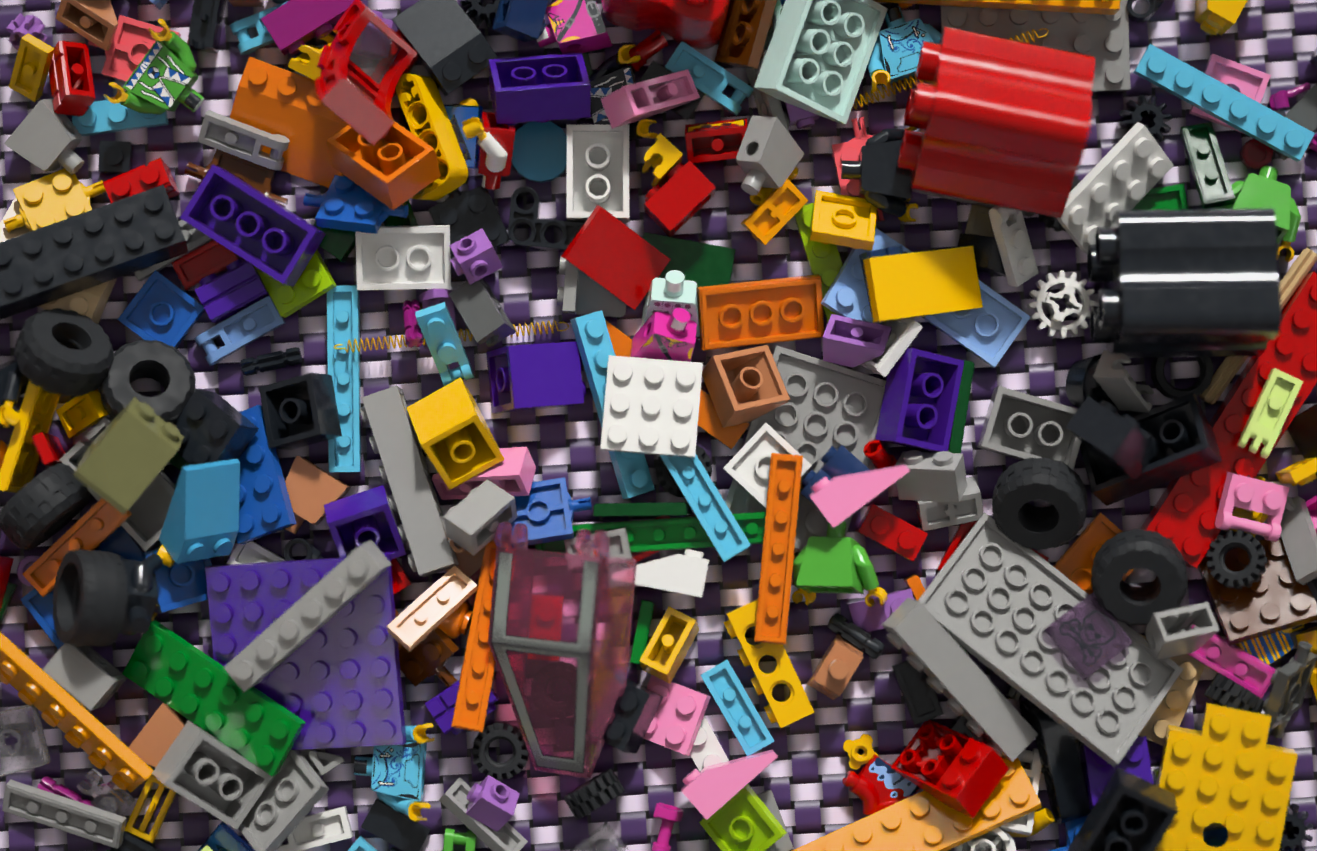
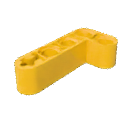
[396,73,469,201]

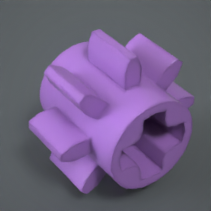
[6,13,48,50]

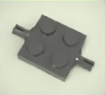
[1262,641,1317,738]

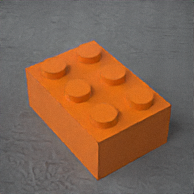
[326,122,441,210]

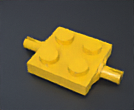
[3,168,107,233]

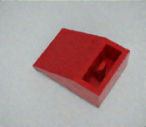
[891,720,1009,819]

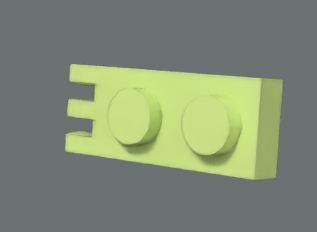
[1237,368,1303,459]

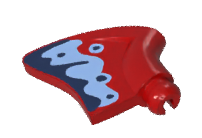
[843,754,920,815]

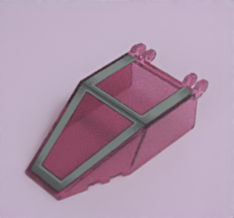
[488,522,636,778]

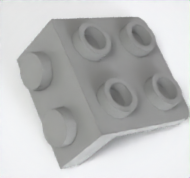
[557,256,626,318]

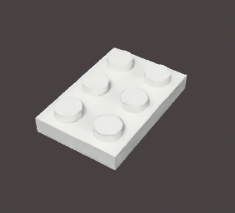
[355,225,451,290]

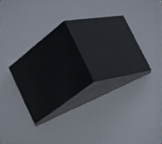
[957,233,1006,277]

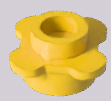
[843,734,878,770]

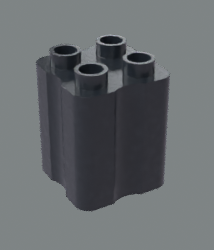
[1087,208,1281,358]

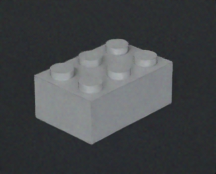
[977,386,1081,470]
[152,721,273,830]

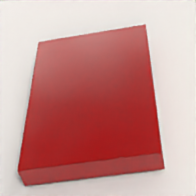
[561,205,671,310]

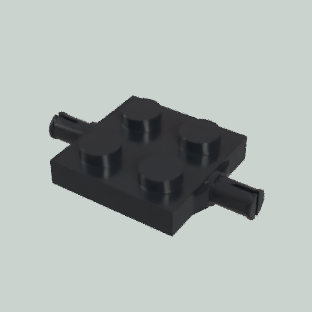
[428,185,511,275]

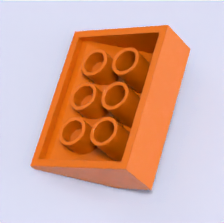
[230,56,348,188]

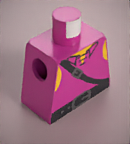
[537,0,612,54]
[630,308,697,362]

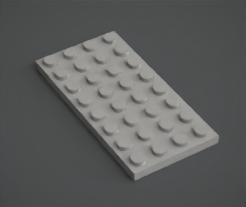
[917,512,1183,767]

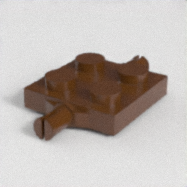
[185,149,288,208]
[395,609,459,688]

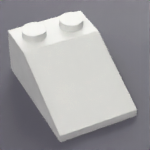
[566,124,630,223]
[608,549,709,598]

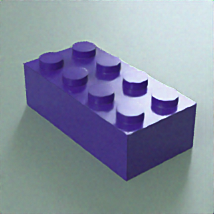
[180,164,326,287]

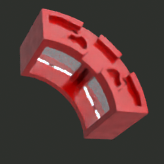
[315,0,418,146]

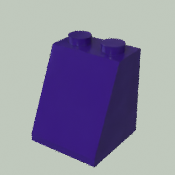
[486,341,586,414]

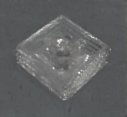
[0,705,51,777]

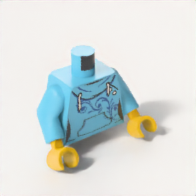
[867,7,942,92]
[354,723,435,821]

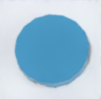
[512,121,567,183]

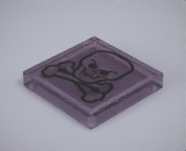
[1045,592,1133,680]

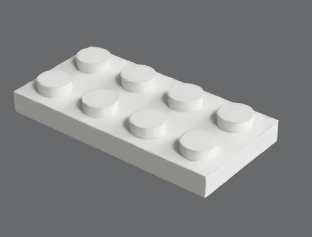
[1056,122,1174,254]

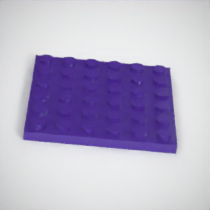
[205,555,406,750]

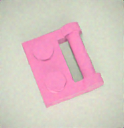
[1215,472,1290,542]

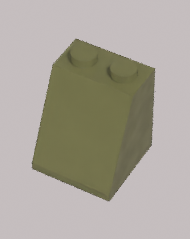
[73,397,184,514]

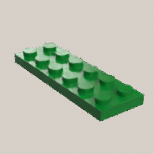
[122,620,306,776]

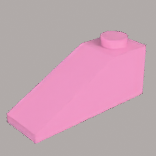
[600,69,700,129]
[432,447,536,500]
[809,464,910,528]
[681,749,778,820]

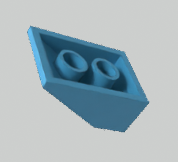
[159,459,240,564]

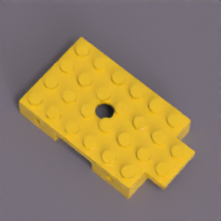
[1155,703,1298,851]

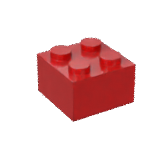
[644,160,716,237]

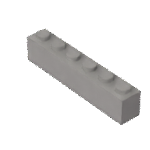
[360,385,459,577]
[224,540,392,692]
[882,598,1038,762]

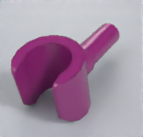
[1269,82,1311,111]

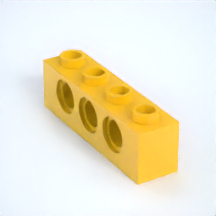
[723,598,814,728]

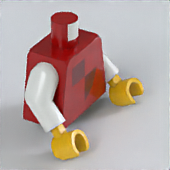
[459,98,515,190]

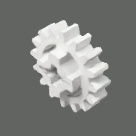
[1027,270,1097,339]

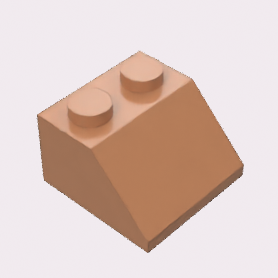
[702,345,790,428]

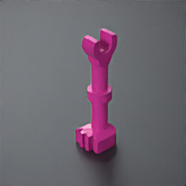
[651,802,684,851]

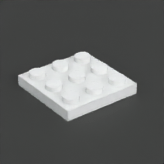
[600,355,703,458]

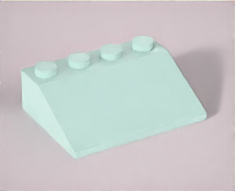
[754,0,888,125]

